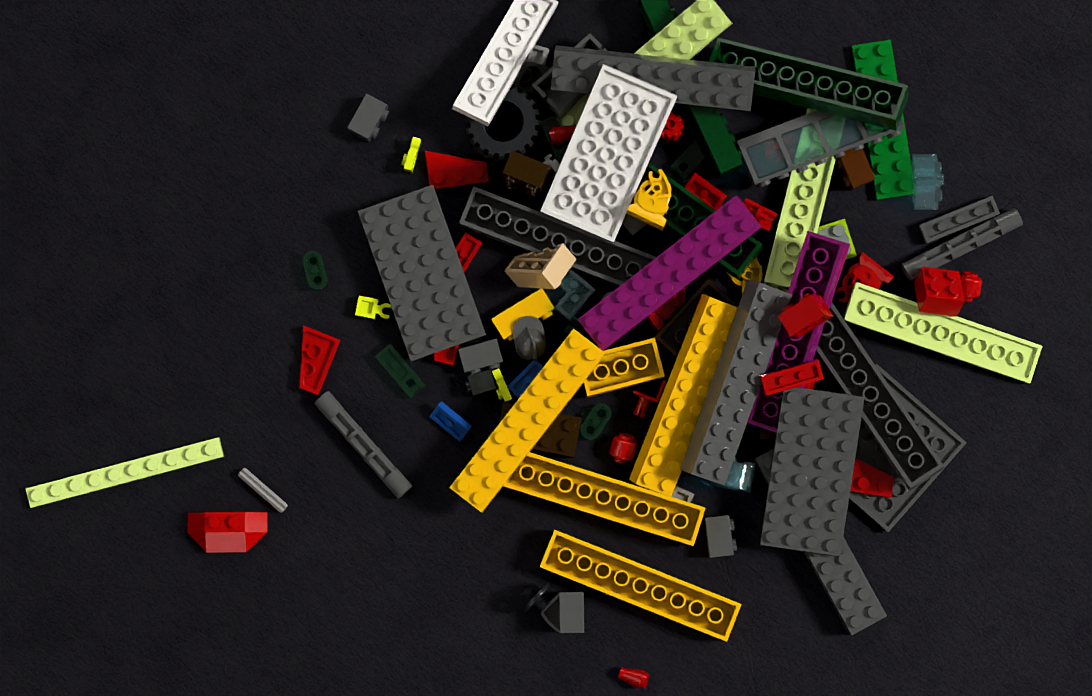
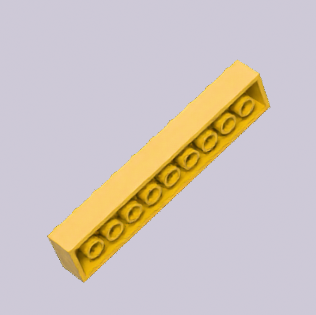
[629,294,738,497]
[449,329,605,513]
[504,452,705,546]
[540,530,741,642]

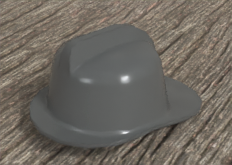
[514,62,550,95]
[513,316,546,361]

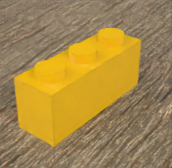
[491,288,555,341]

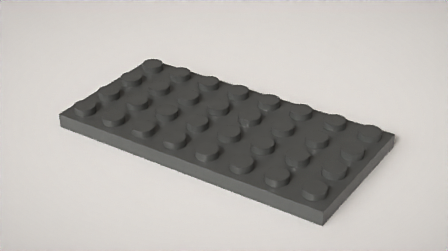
[358,185,486,361]
[760,387,865,556]

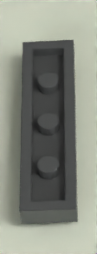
[919,196,1000,244]

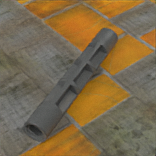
[901,208,1023,281]
[314,391,413,499]

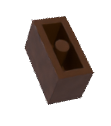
[835,148,875,190]

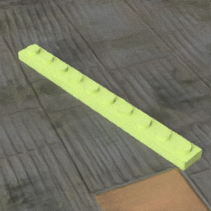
[26,437,224,508]

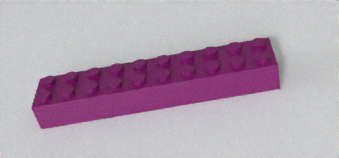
[577,195,762,351]
[747,231,850,433]

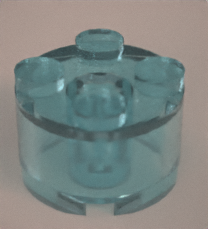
[712,458,756,493]

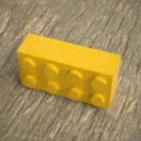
[583,338,665,397]

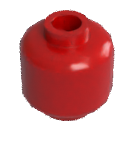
[960,272,982,302]
[609,433,638,464]

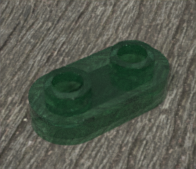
[303,251,328,290]
[580,403,611,440]

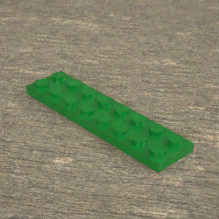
[851,40,916,201]

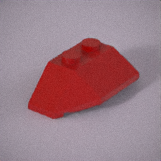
[188,512,268,553]

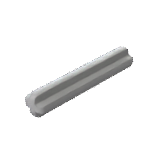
[238,468,288,513]

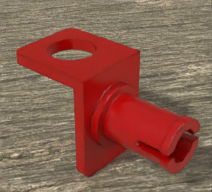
[633,379,666,418]

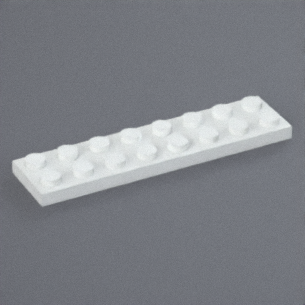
[452,0,558,126]

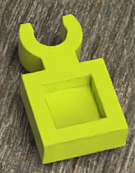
[401,137,421,173]
[355,296,391,319]
[492,368,512,403]

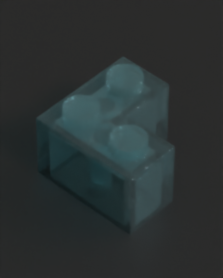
[911,154,944,210]
[555,269,595,322]

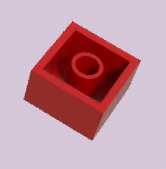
[914,266,965,317]
[778,293,833,338]

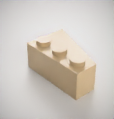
[505,243,576,289]

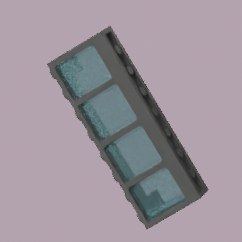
[736,111,905,188]

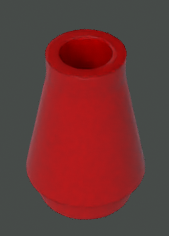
[548,124,576,146]
[618,667,649,689]

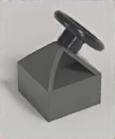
[521,582,584,633]

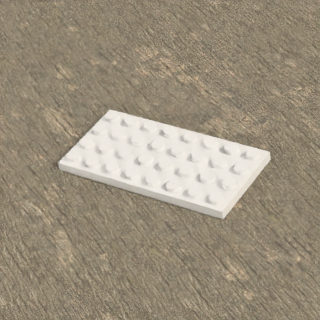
[541,64,677,242]

